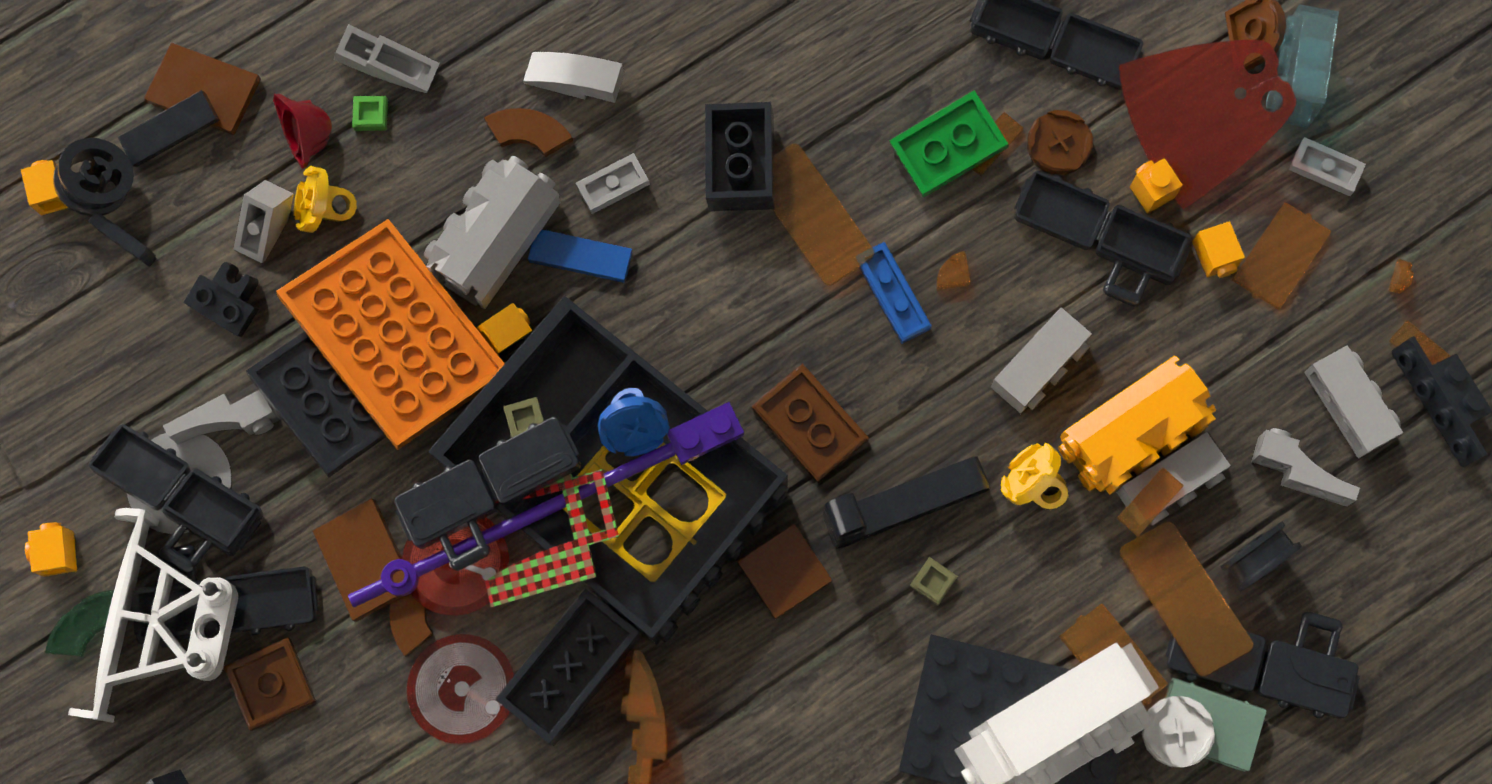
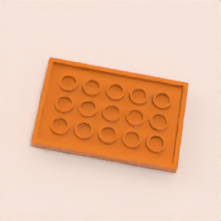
[276,219,505,450]

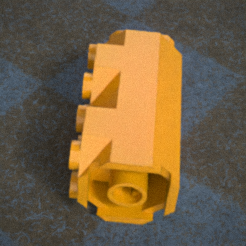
[1058,356,1216,495]

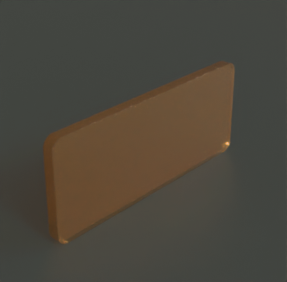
[772,143,874,286]
[1120,522,1253,676]

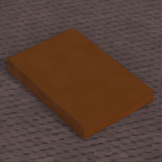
[144,43,261,135]
[752,363,869,483]
[313,498,416,622]

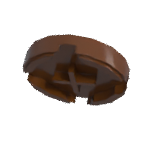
[1027,110,1093,175]

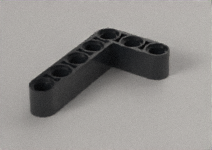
[823,456,991,549]

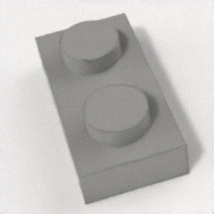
[1289,137,1366,196]
[576,153,650,214]

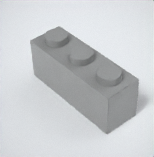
[991,307,1092,414]
[1304,345,1403,459]
[1116,432,1231,526]

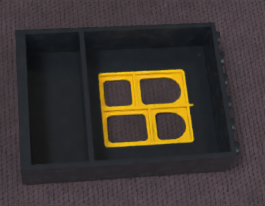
[428,296,789,646]

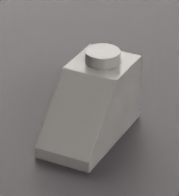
[234,180,294,263]

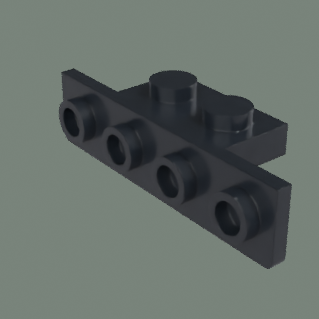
[1391,336,1492,467]

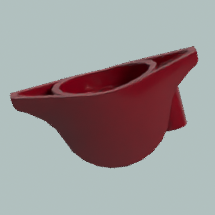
[273,94,332,169]

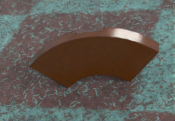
[484,108,573,157]
[390,560,438,657]

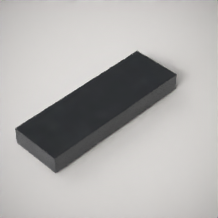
[118,90,220,167]

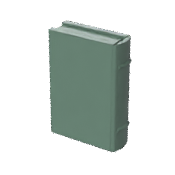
[1165,678,1266,772]

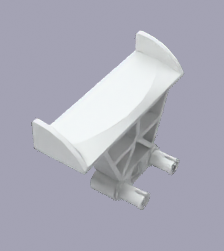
[68,508,238,723]

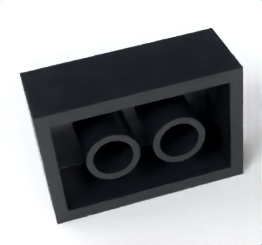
[705,102,775,211]

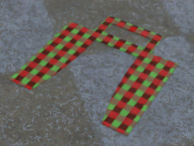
[485,469,619,607]

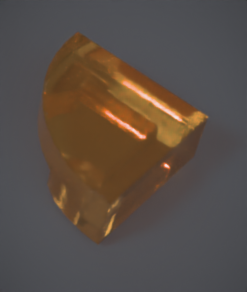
[936,251,970,290]
[1388,259,1414,294]

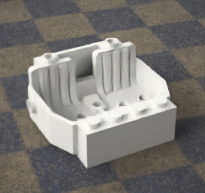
[954,642,1159,784]

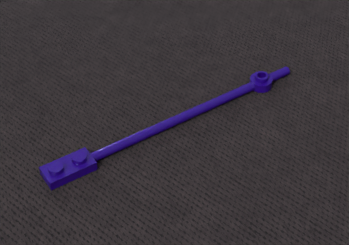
[348,402,744,607]

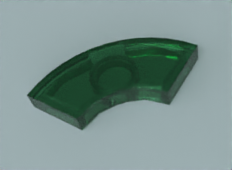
[45,590,114,657]

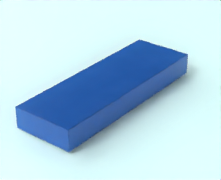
[528,230,633,283]
[855,242,932,344]

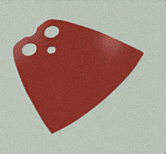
[1119,40,1296,209]

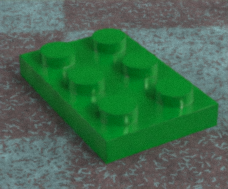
[889,90,1009,198]

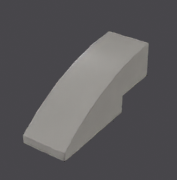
[333,24,440,93]
[523,52,624,103]

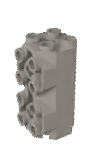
[424,156,561,309]

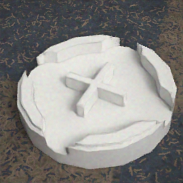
[1142,696,1215,768]

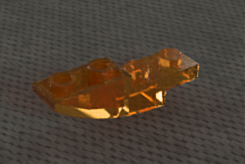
[621,650,668,784]

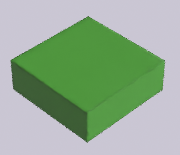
[352,96,388,131]

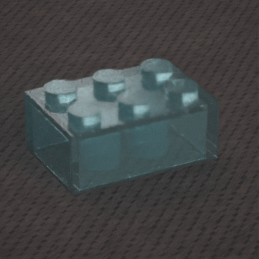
[1266,4,1339,128]

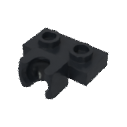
[183,262,259,337]

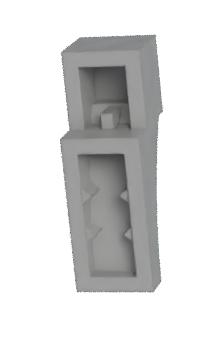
[163,390,280,444]
[1251,428,1360,507]

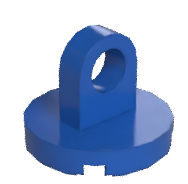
[598,388,669,456]

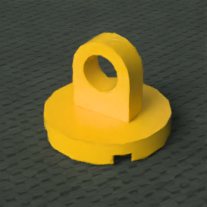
[293,166,357,233]
[1001,443,1068,509]

